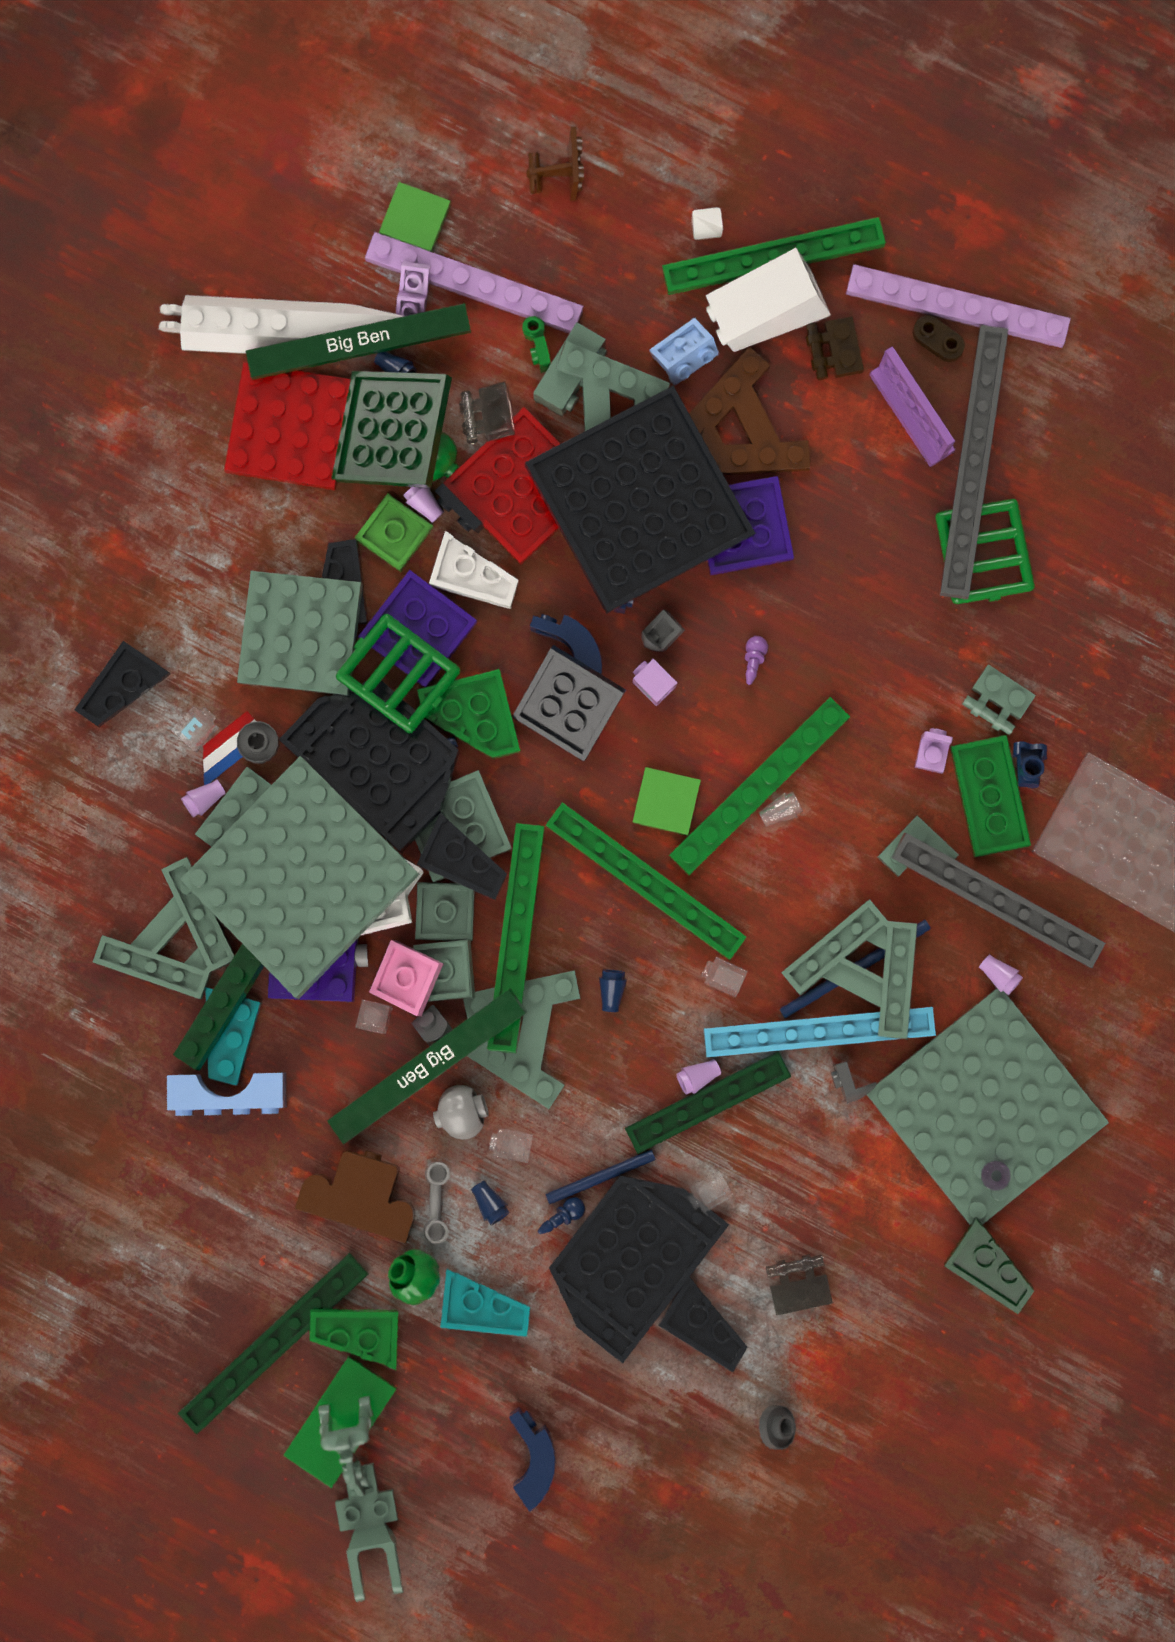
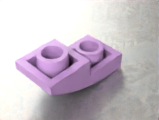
[396,261,431,316]

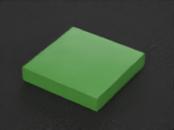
[379,182,451,252]
[355,493,434,572]
[633,767,701,836]

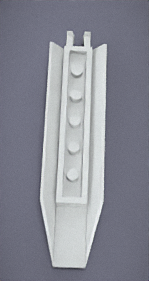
[159,295,403,354]

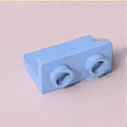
[650,318,719,385]

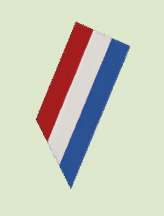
[203,711,255,785]

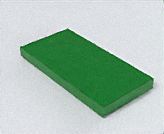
[950,735,1031,858]
[283,1356,397,1488]

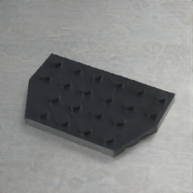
[279,680,460,853]
[549,1175,729,1364]

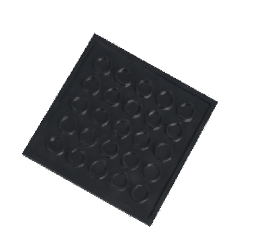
[524,386,756,614]

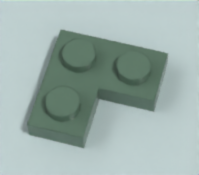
[877,816,959,877]

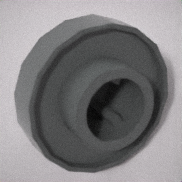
[237,721,279,764]
[759,1405,796,1450]

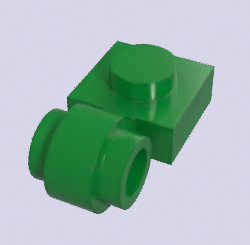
[522,316,551,373]

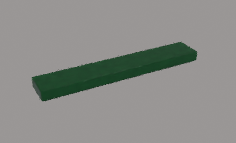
[625,1051,792,1154]

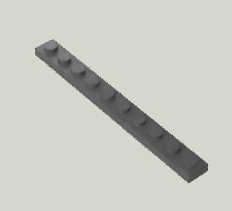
[940,325,1008,600]

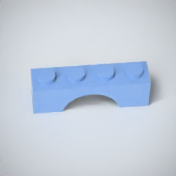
[167,1073,287,1116]

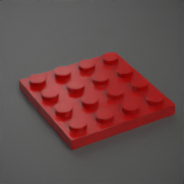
[224,362,351,490]
[443,407,560,565]

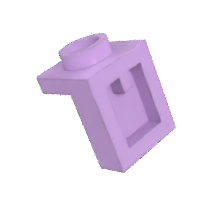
[914,728,953,774]

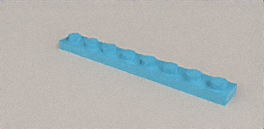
[704,1007,936,1057]

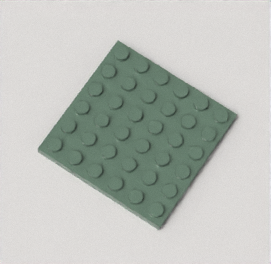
[180,756,420,999]
[867,988,1109,1225]

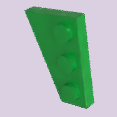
[309,1309,398,1370]

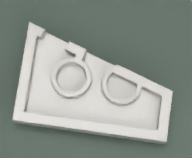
[429,531,518,609]

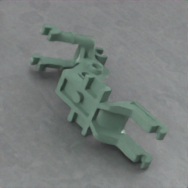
[319,1396,404,1602]

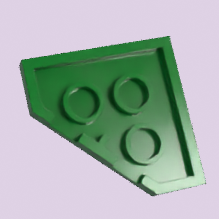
[417,669,520,759]

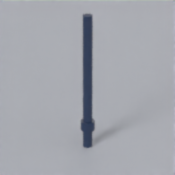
[779,920,931,1019]

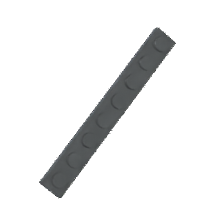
[891,833,1106,968]

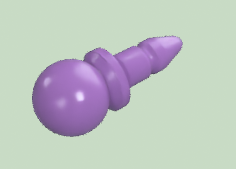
[745,636,768,685]

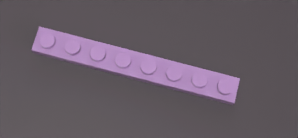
[365,232,583,333]
[846,265,1070,348]

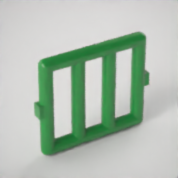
[935,499,1035,604]
[336,614,460,733]

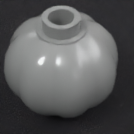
[433,1085,489,1140]

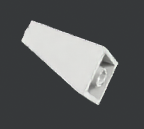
[706,248,831,352]

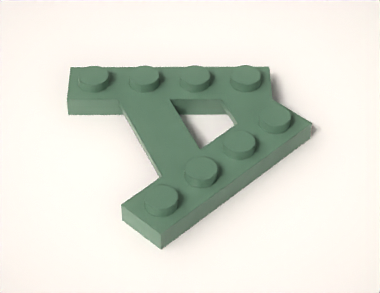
[555,341,670,431]
[93,857,235,999]
[781,899,917,1039]
[463,971,580,1109]

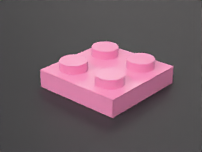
[369,940,443,1016]

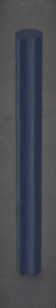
[545,1149,656,1204]

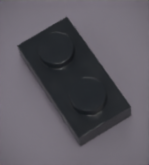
[435,483,484,534]

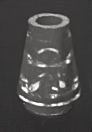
[759,791,803,827]

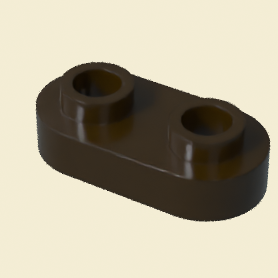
[913,316,965,362]

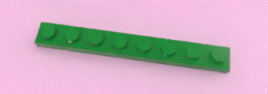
[662,217,886,295]
[669,697,850,876]
[545,802,747,960]
[487,823,545,1054]

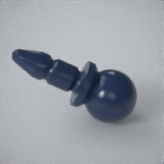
[538,1197,585,1234]

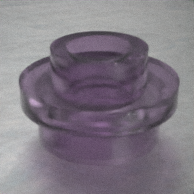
[981,1161,1011,1190]

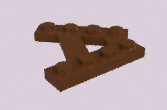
[689,347,810,475]

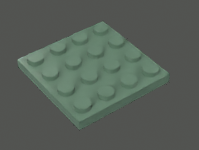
[237,571,363,696]

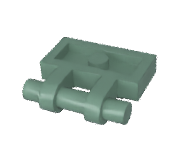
[962,664,1036,735]

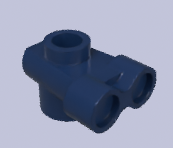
[1013,742,1047,788]

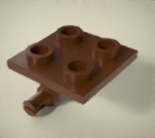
[526,127,584,201]

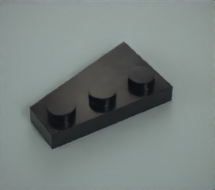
[322,539,368,625]
[74,641,171,727]
[417,813,507,901]
[658,1277,748,1372]

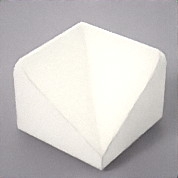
[691,207,723,240]

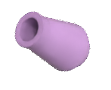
[403,487,444,523]
[181,780,226,817]
[979,954,1023,995]
[676,1059,721,1094]

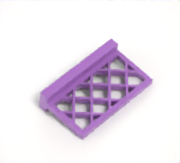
[870,346,955,467]

